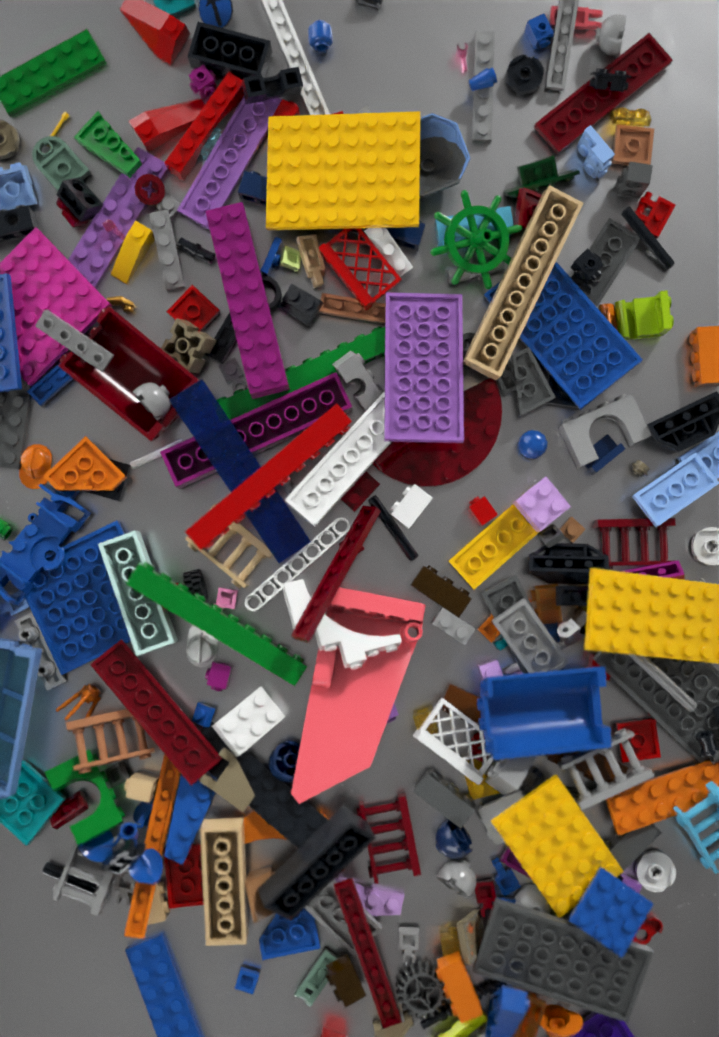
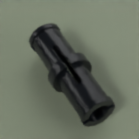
[177,237,216,265]

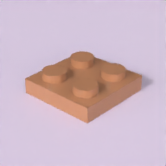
[612,124,654,165]

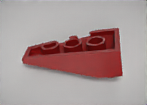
[119,0,191,66]
[128,98,205,153]

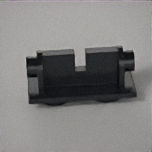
[589,68,631,92]

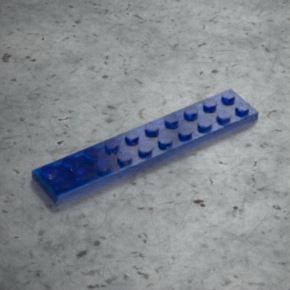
[169,379,311,564]

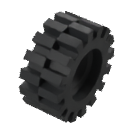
[183,569,208,603]

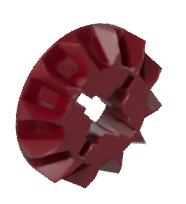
[134,174,165,205]

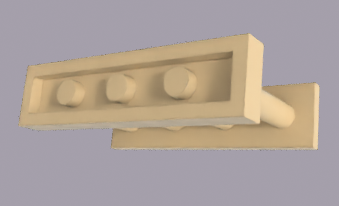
[185,503,275,589]

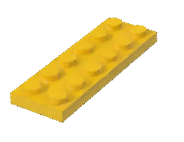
[448,504,539,590]

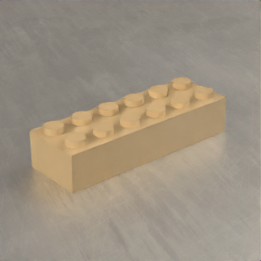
[200,818,249,946]

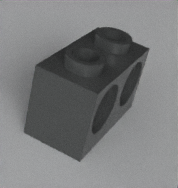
[616,162,653,198]

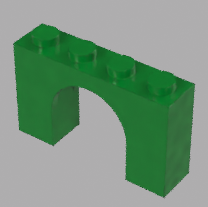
[45,750,125,847]

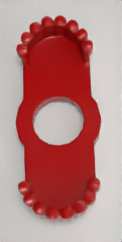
[632,917,663,945]

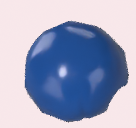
[518,430,548,459]

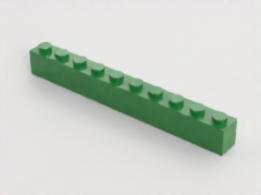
[212,326,385,424]
[126,561,307,686]

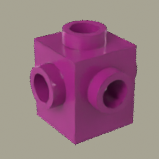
[188,64,217,100]

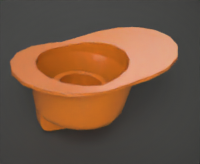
[19,444,52,489]
[538,1005,583,1037]

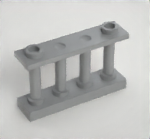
[558,729,654,811]
[52,835,125,916]

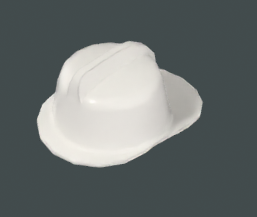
[186,625,218,667]

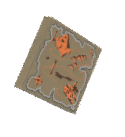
[456,909,484,965]

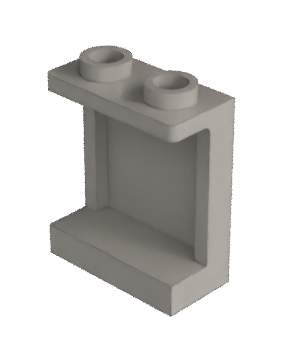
[477,786,526,846]

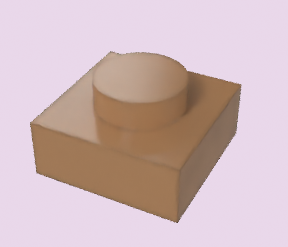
[559,516,586,543]

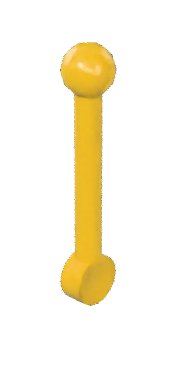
[46,112,69,146]

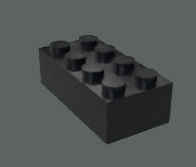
[187,22,272,80]

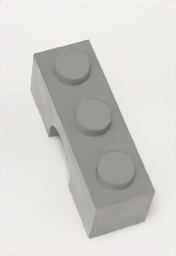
[332,351,384,412]

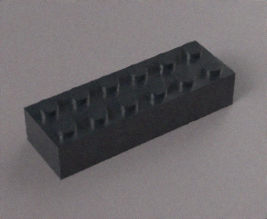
[258,806,376,921]

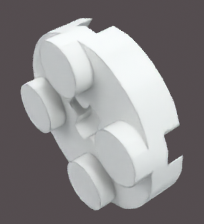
[691,527,719,566]
[635,850,676,892]

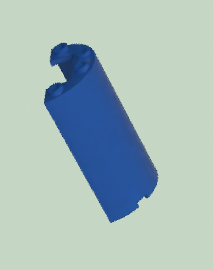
[477,666,612,760]

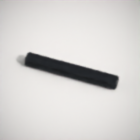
[621,207,675,270]
[368,495,418,561]

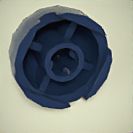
[269,741,300,782]
[435,819,473,859]

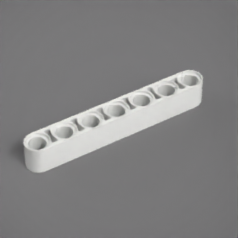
[245,518,350,612]

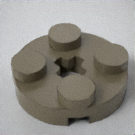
[0,120,20,159]

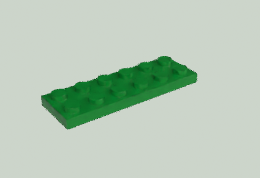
[0,29,107,116]

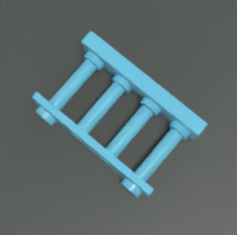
[673,781,719,874]

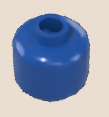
[308,20,333,52]

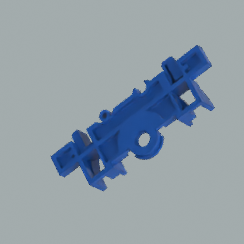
[0,483,91,606]

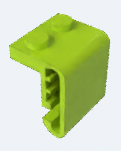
[614,290,674,340]

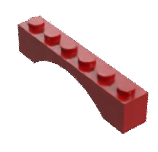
[164,72,244,182]

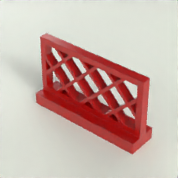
[318,228,402,311]

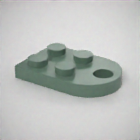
[32,136,91,191]

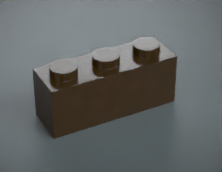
[410,565,472,618]

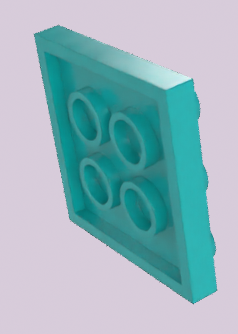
[0,760,66,846]

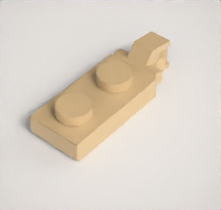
[296,234,325,288]

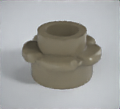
[632,460,650,477]

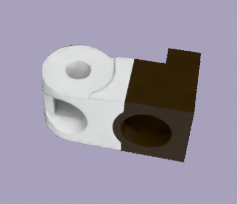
[557,606,587,644]

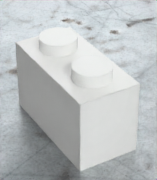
[390,484,432,529]

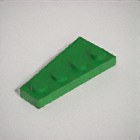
[74,111,142,178]

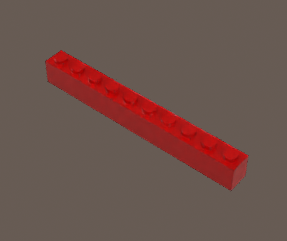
[185,404,352,550]

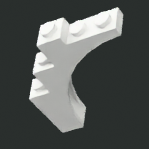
[283,579,402,670]

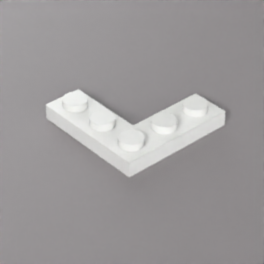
[362,228,413,298]

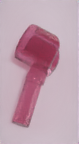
[456,42,468,72]
[102,219,125,241]

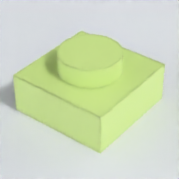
[279,246,301,272]

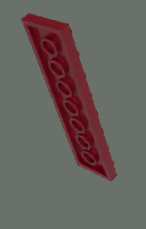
[534,33,673,155]
[90,639,222,786]

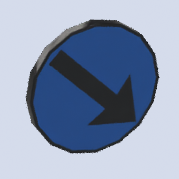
[198,0,233,28]

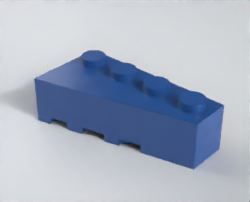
[164,775,216,864]

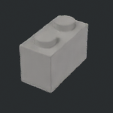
[431,607,475,645]

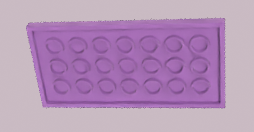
[384,292,464,443]

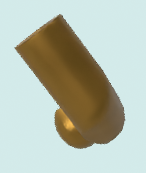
[106,296,135,314]

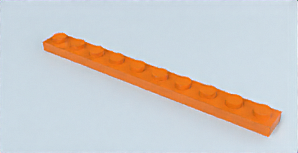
[124,754,180,939]

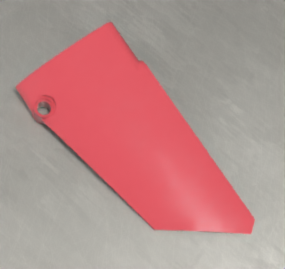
[291,587,426,804]

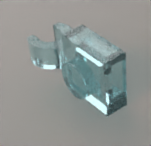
[201,128,221,160]

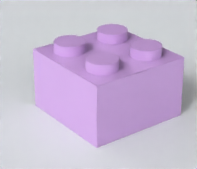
[512,477,571,532]

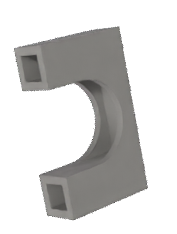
[559,394,652,469]

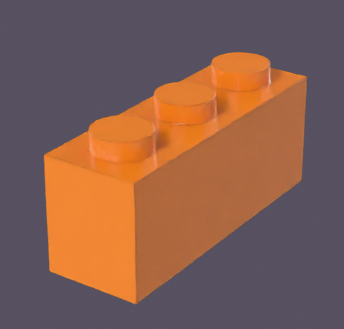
[689,326,719,387]
[435,951,483,1023]

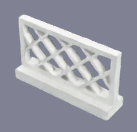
[412,698,494,785]

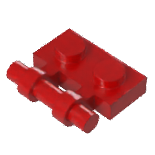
[629,191,676,239]

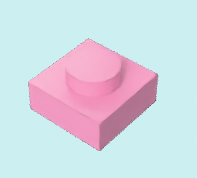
[216,587,239,609]

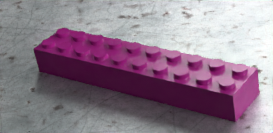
[205,202,290,399]
[160,372,353,489]

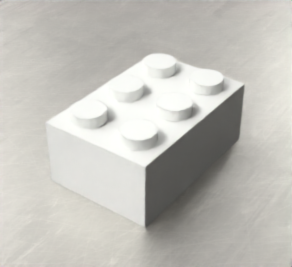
[212,686,285,757]

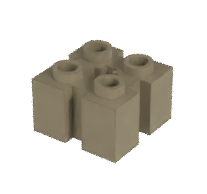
[161,318,217,373]

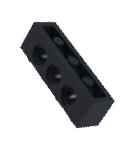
[0,205,38,243]

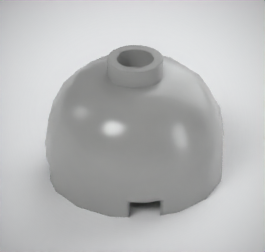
[596,14,626,56]
[132,382,170,421]
[437,860,477,899]
[513,883,553,915]

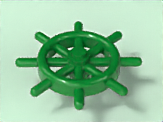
[430,190,522,289]

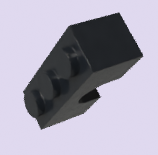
[241,67,303,104]

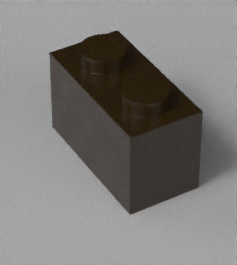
[325,953,367,1008]

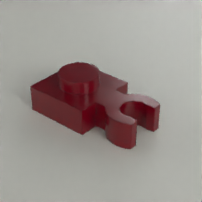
[56,198,89,227]
[475,879,496,917]

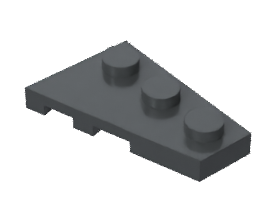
[511,347,556,416]

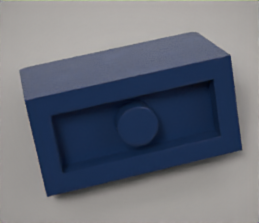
[585,434,626,475]

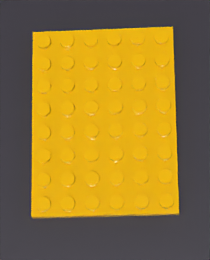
[266,111,421,230]

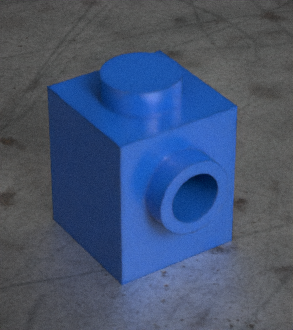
[525,13,554,50]

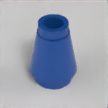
[468,67,498,92]

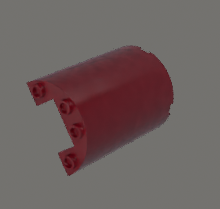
[58,306,201,442]

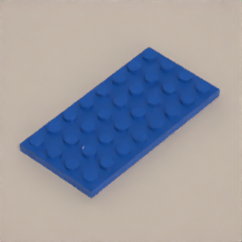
[484,262,643,410]

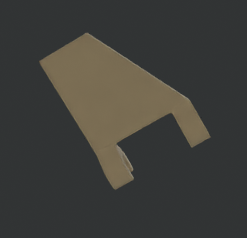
[199,747,255,813]
[373,1009,415,1037]

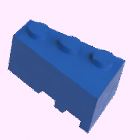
[485,987,529,1037]

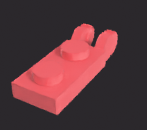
[549,6,603,30]

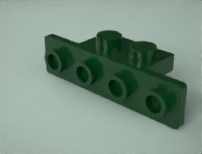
[503,156,580,198]

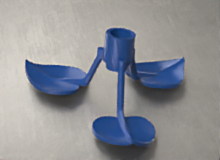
[77,798,163,884]

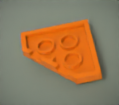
[43,436,127,491]

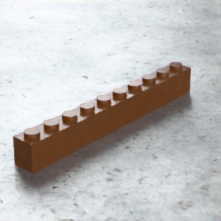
[441,682,628,783]

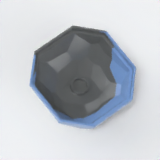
[420,113,471,198]

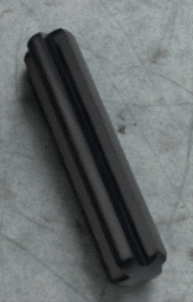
[42,862,98,894]

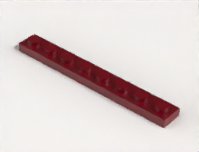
[291,506,381,643]
[334,877,402,1029]

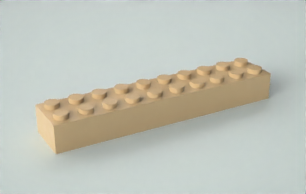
[463,185,584,380]

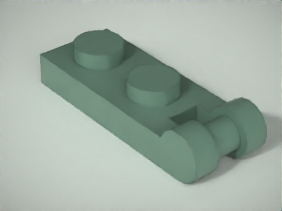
[294,948,339,1007]

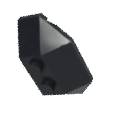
[647,391,719,452]
[529,543,609,585]

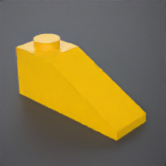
[110,220,155,285]

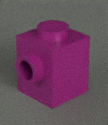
[205,661,234,692]

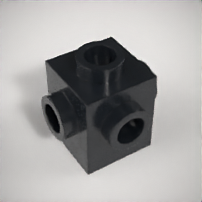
[570,248,604,283]

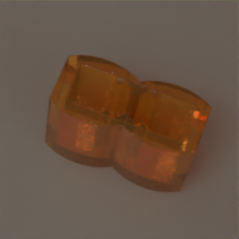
[530,584,562,624]

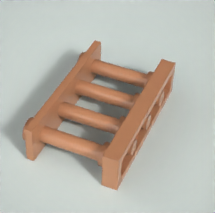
[66,709,155,774]

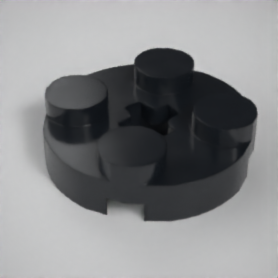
[506,55,544,96]

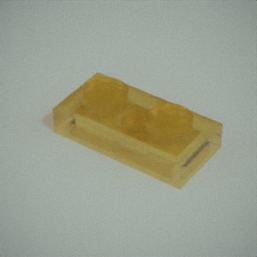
[610,107,652,127]

